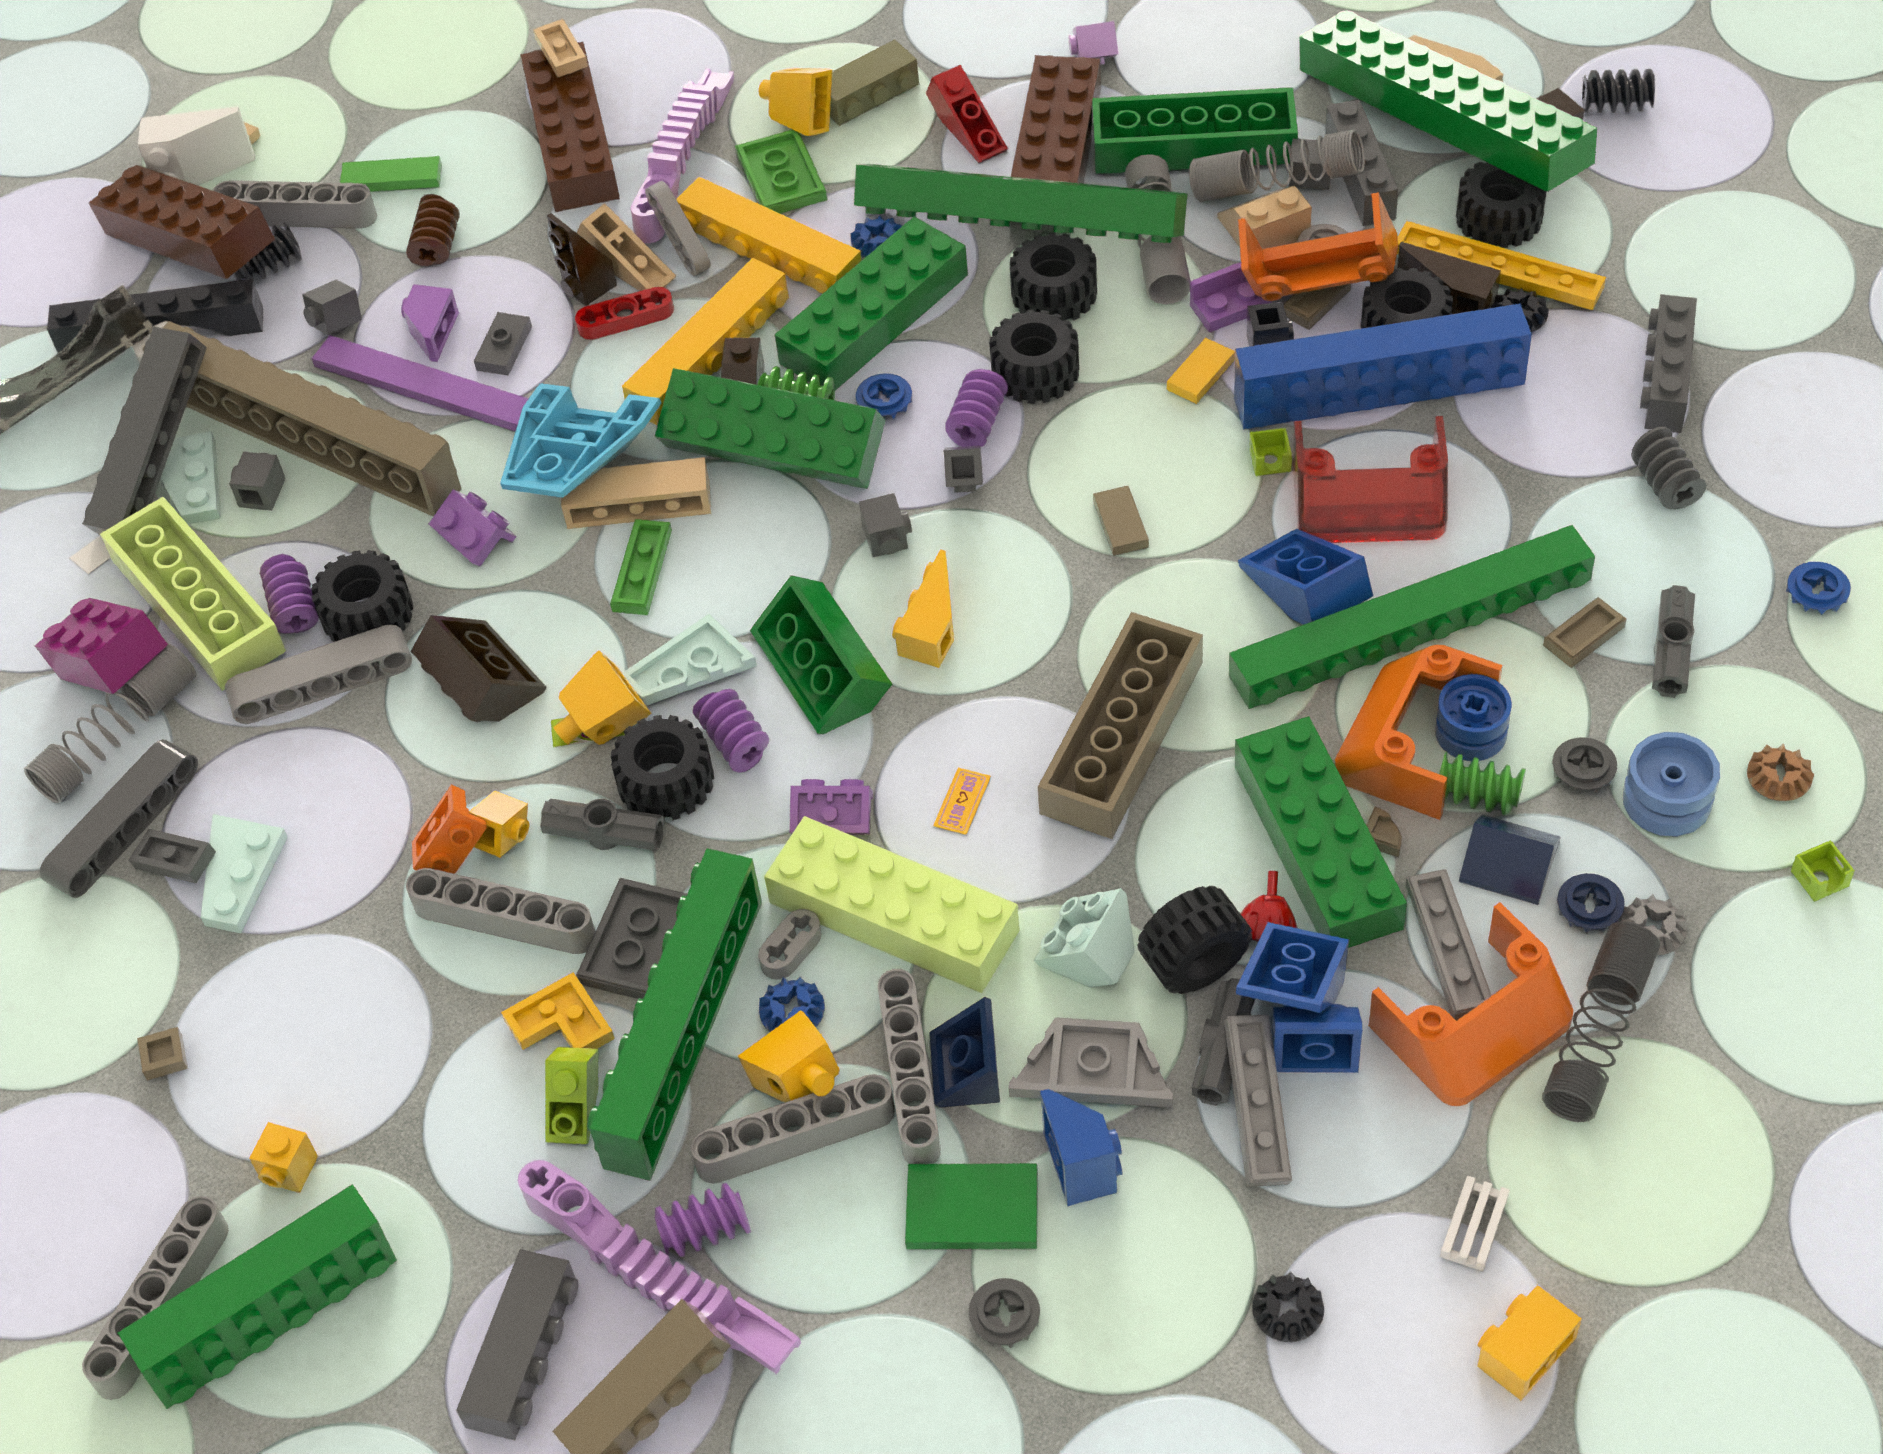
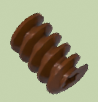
[406,194,460,267]

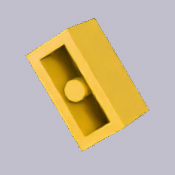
[1477,1285,1582,1401]

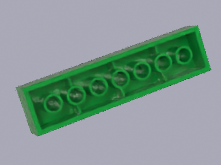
[587,848,762,1181]

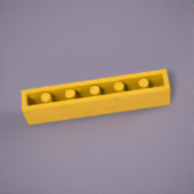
[676,177,862,294]
[622,258,789,425]

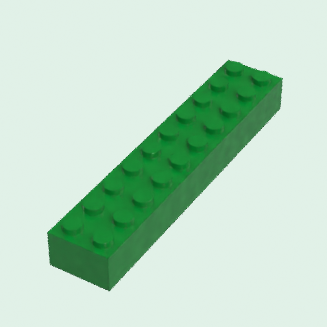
[1299,10,1597,192]

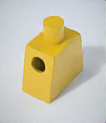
[758,68,832,136]
[553,650,651,745]
[738,1010,840,1103]

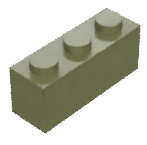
[830,39,919,126]

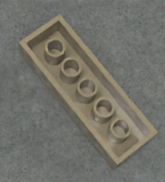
[1037,612,1203,839]

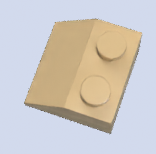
[1217,186,1312,249]

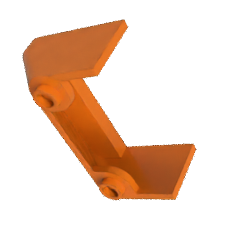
[1238,192,1398,301]
[1335,645,1503,820]
[1368,902,1573,1106]

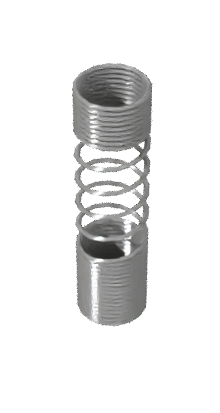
[1189,129,1365,202]
[1125,154,1191,304]
[24,644,196,803]

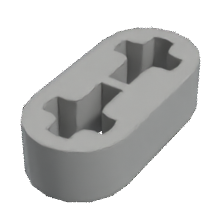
[758,909,821,979]

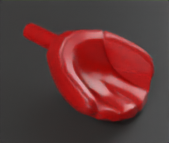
[1240,871,1298,942]

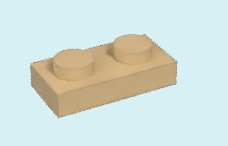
[533,19,588,77]

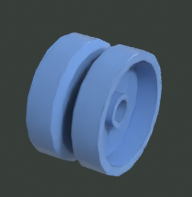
[1623,732,1720,837]

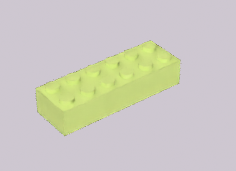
[100,497,286,691]
[764,816,1020,993]

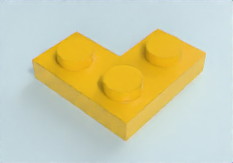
[501,972,615,1050]

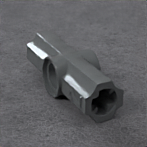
[1652,585,1695,698]
[540,798,665,850]
[1192,978,1255,1106]

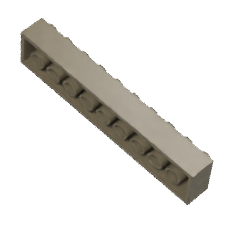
[142,321,462,517]

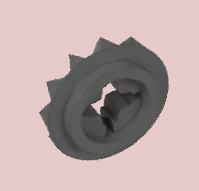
[1552,737,1617,794]
[969,1278,1040,1348]

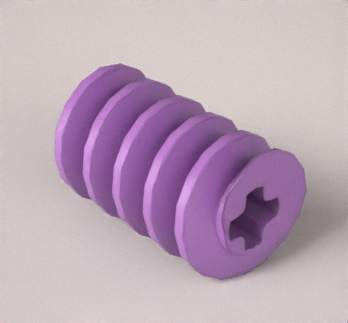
[945,369,1008,447]
[259,554,319,634]
[692,689,770,773]
[655,1183,752,1257]

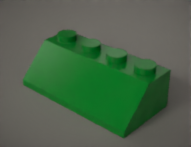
[750,575,893,735]

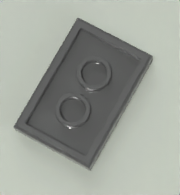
[576,878,687,999]

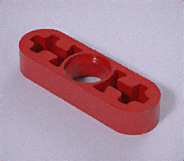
[575,287,674,340]

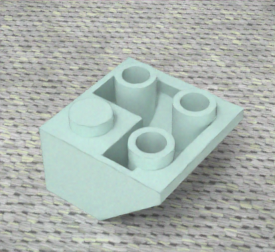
[1034,888,1135,988]

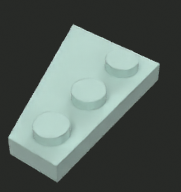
[160,431,220,524]
[623,614,757,706]
[201,814,287,934]

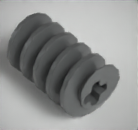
[1631,426,1707,510]

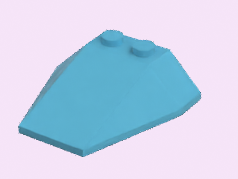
[500,383,661,498]

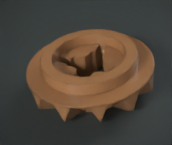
[1747,743,1814,801]

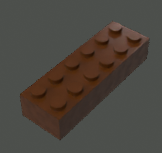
[520,42,620,212]
[1010,55,1101,222]
[89,164,275,279]

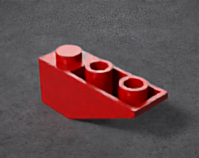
[926,64,1008,163]

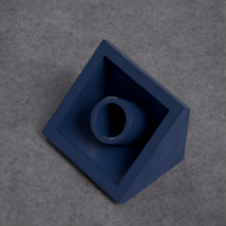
[1459,814,1561,905]
[929,997,1000,1108]

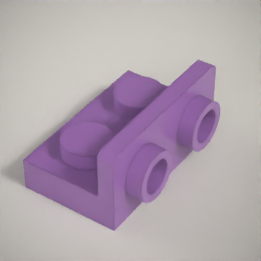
[1190,262,1271,333]
[789,779,873,835]

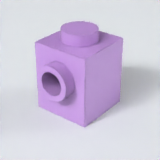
[1068,21,1118,65]

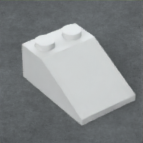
[138,107,255,185]

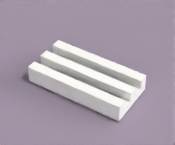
[1440,1176,1510,1271]

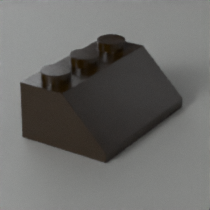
[411,615,547,722]

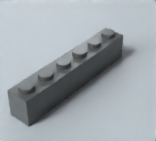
[82,326,207,536]

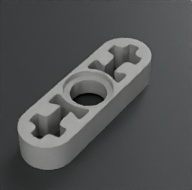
[645,181,711,276]

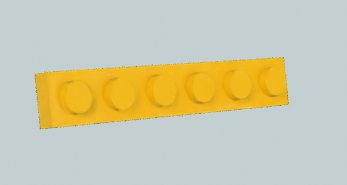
[1397,221,1606,310]

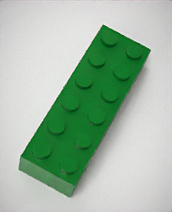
[1092,87,1298,174]
[774,216,968,391]
[655,368,886,489]
[1235,716,1407,948]
[118,1184,397,1409]

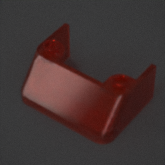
[1292,416,1448,543]

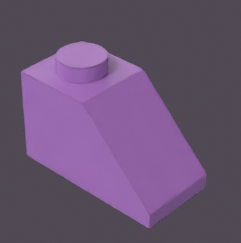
[401,284,459,362]

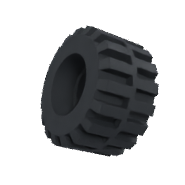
[1456,162,1546,248]
[1009,232,1097,321]
[1361,268,1453,329]
[989,310,1080,404]
[311,550,413,642]
[611,715,714,821]
[1137,886,1252,994]

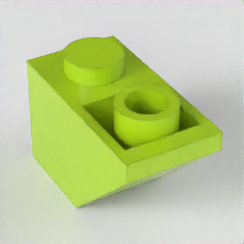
[545,1047,599,1144]

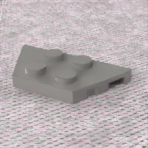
[1008,1017,1173,1108]

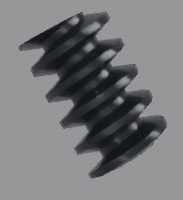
[1582,69,1655,113]
[234,222,302,281]

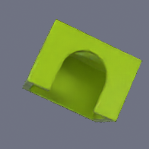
[1249,428,1292,476]
[1791,840,1855,902]

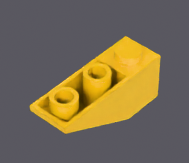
[892,549,954,668]

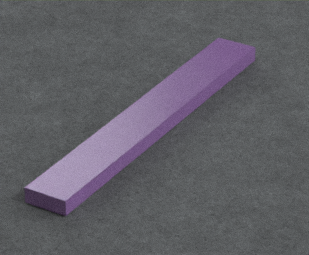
[311,335,529,432]

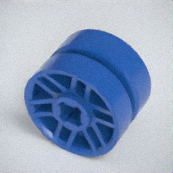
[1435,674,1512,761]

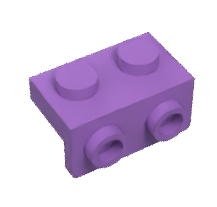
[429,489,517,566]

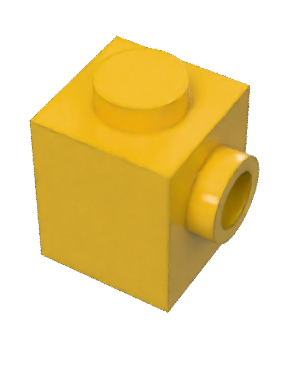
[468,791,529,858]
[249,1122,318,1193]

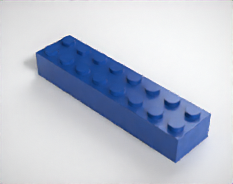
[1234,304,1532,429]

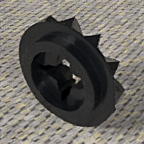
[1491,287,1549,332]
[1252,1272,1324,1342]

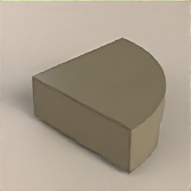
[1366,807,1402,858]

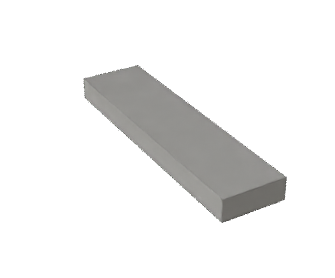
[1406,869,1492,1021]
[1224,1014,1292,1187]

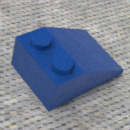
[1238,528,1373,625]
[1236,922,1349,1013]

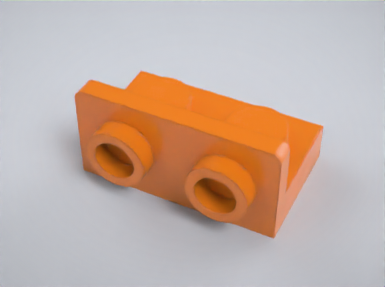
[412,784,487,874]

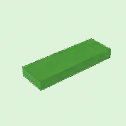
[340,156,442,192]
[610,519,672,615]

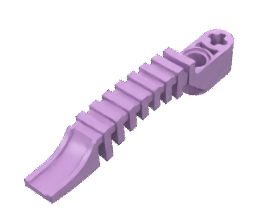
[631,69,734,243]
[518,1160,801,1374]

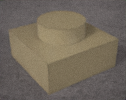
[137,1027,188,1081]

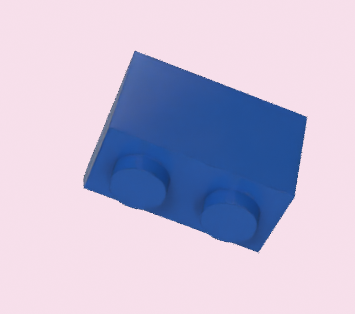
[1272,1004,1363,1073]
[1040,1089,1123,1206]

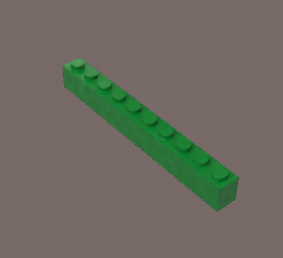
[854,164,1188,243]
[1229,525,1595,709]

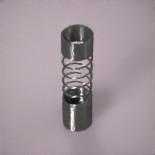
[1542,921,1660,1122]

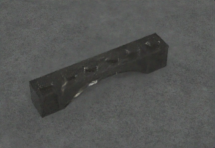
[0,285,153,434]

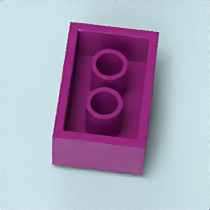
[35,598,168,694]

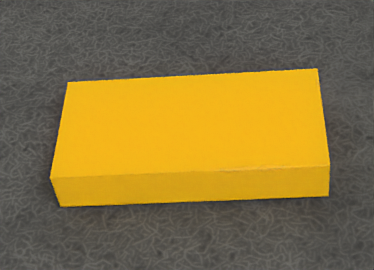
[1167,338,1235,404]

